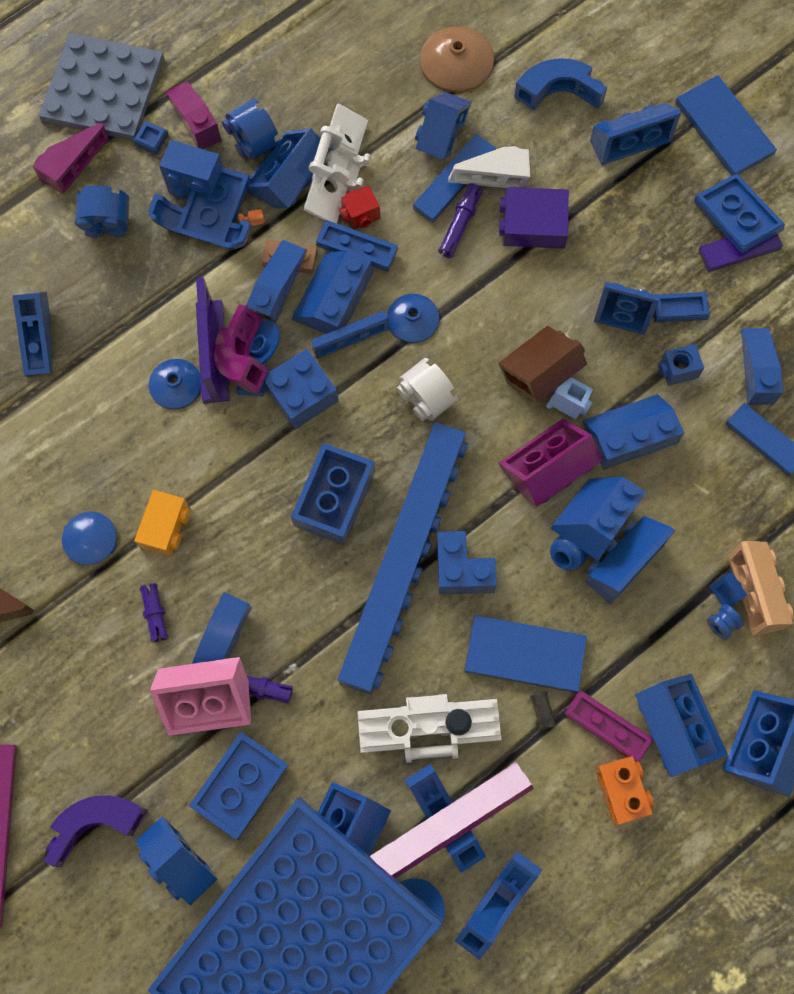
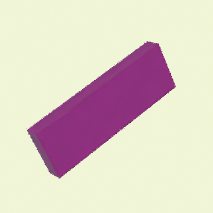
[564,690,653,763]

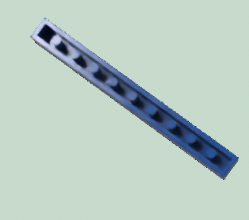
[337,422,469,695]

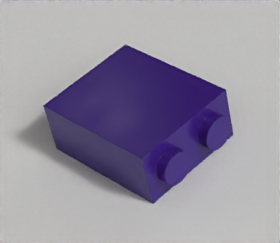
[499,187,569,249]

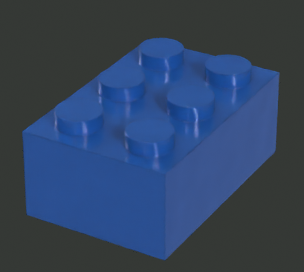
[291,443,376,545]

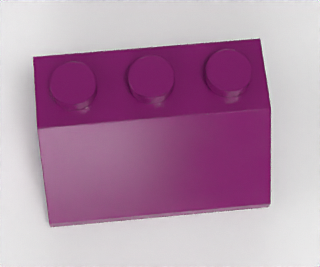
[499,418,603,506]

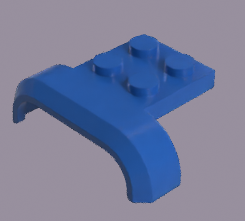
[148,168,252,249]

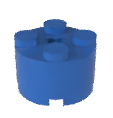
[222,98,280,160]
[75,185,129,238]

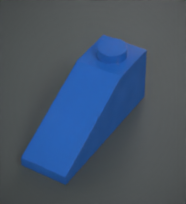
[246,240,307,322]
[12,292,52,375]
[741,328,783,405]

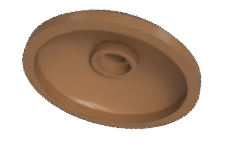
[420,26,494,93]

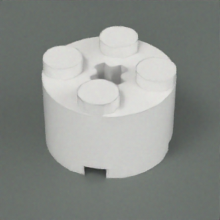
[396,358,458,421]

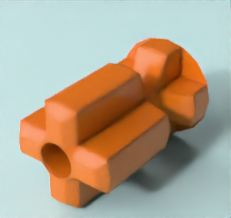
[238,209,265,227]

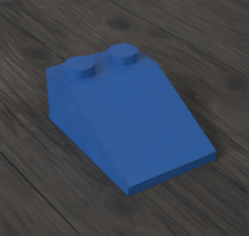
[594,282,660,335]

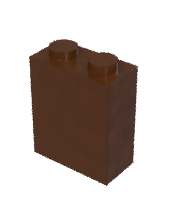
[498,326,587,403]

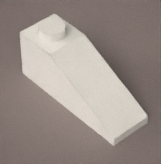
[448,146,530,188]

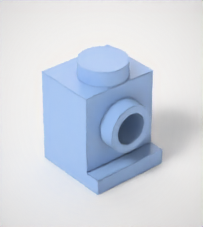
[546,377,593,420]

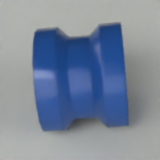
[707,604,744,640]

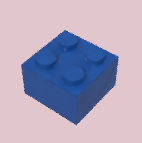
[263,348,339,430]

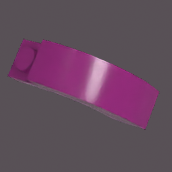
[214,304,269,393]

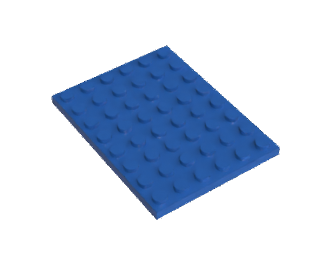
[147,797,443,994]

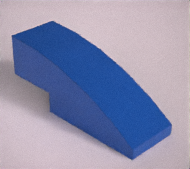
[192,592,252,664]

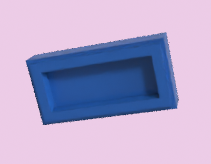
[654,292,710,323]

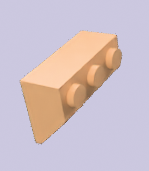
[728,541,794,637]

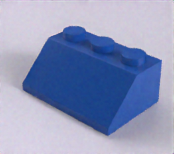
[590,103,681,165]
[247,128,331,208]
[292,250,373,334]
[582,394,684,470]
[551,477,646,561]
[585,516,675,604]
[635,674,728,777]
[723,690,794,798]
[318,782,391,856]

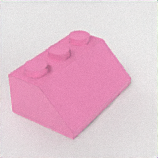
[150,657,251,736]

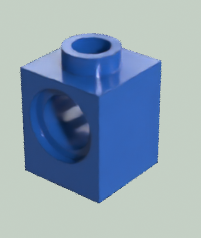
[658,344,704,386]

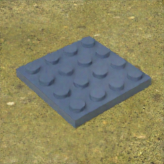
[38,33,164,141]

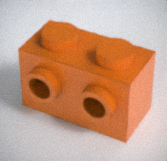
[595,756,654,826]

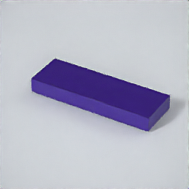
[699,234,783,272]

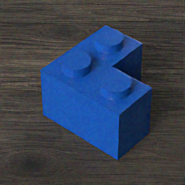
[415,92,472,160]
[159,140,223,199]
[437,531,497,594]
[135,816,218,905]

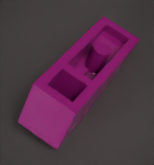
[165,81,222,149]
[32,123,109,194]

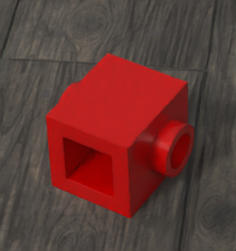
[339,185,381,230]

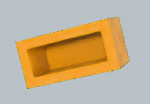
[134,490,190,557]

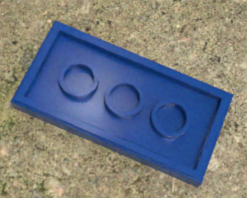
[675,75,777,176]
[464,615,587,693]

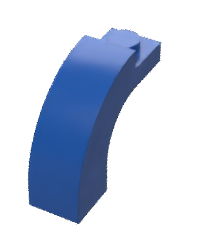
[514,58,607,110]
[405,764,486,873]
[455,851,542,960]

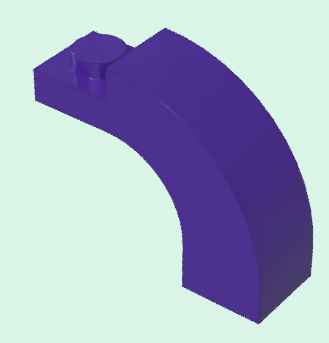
[44,795,148,867]

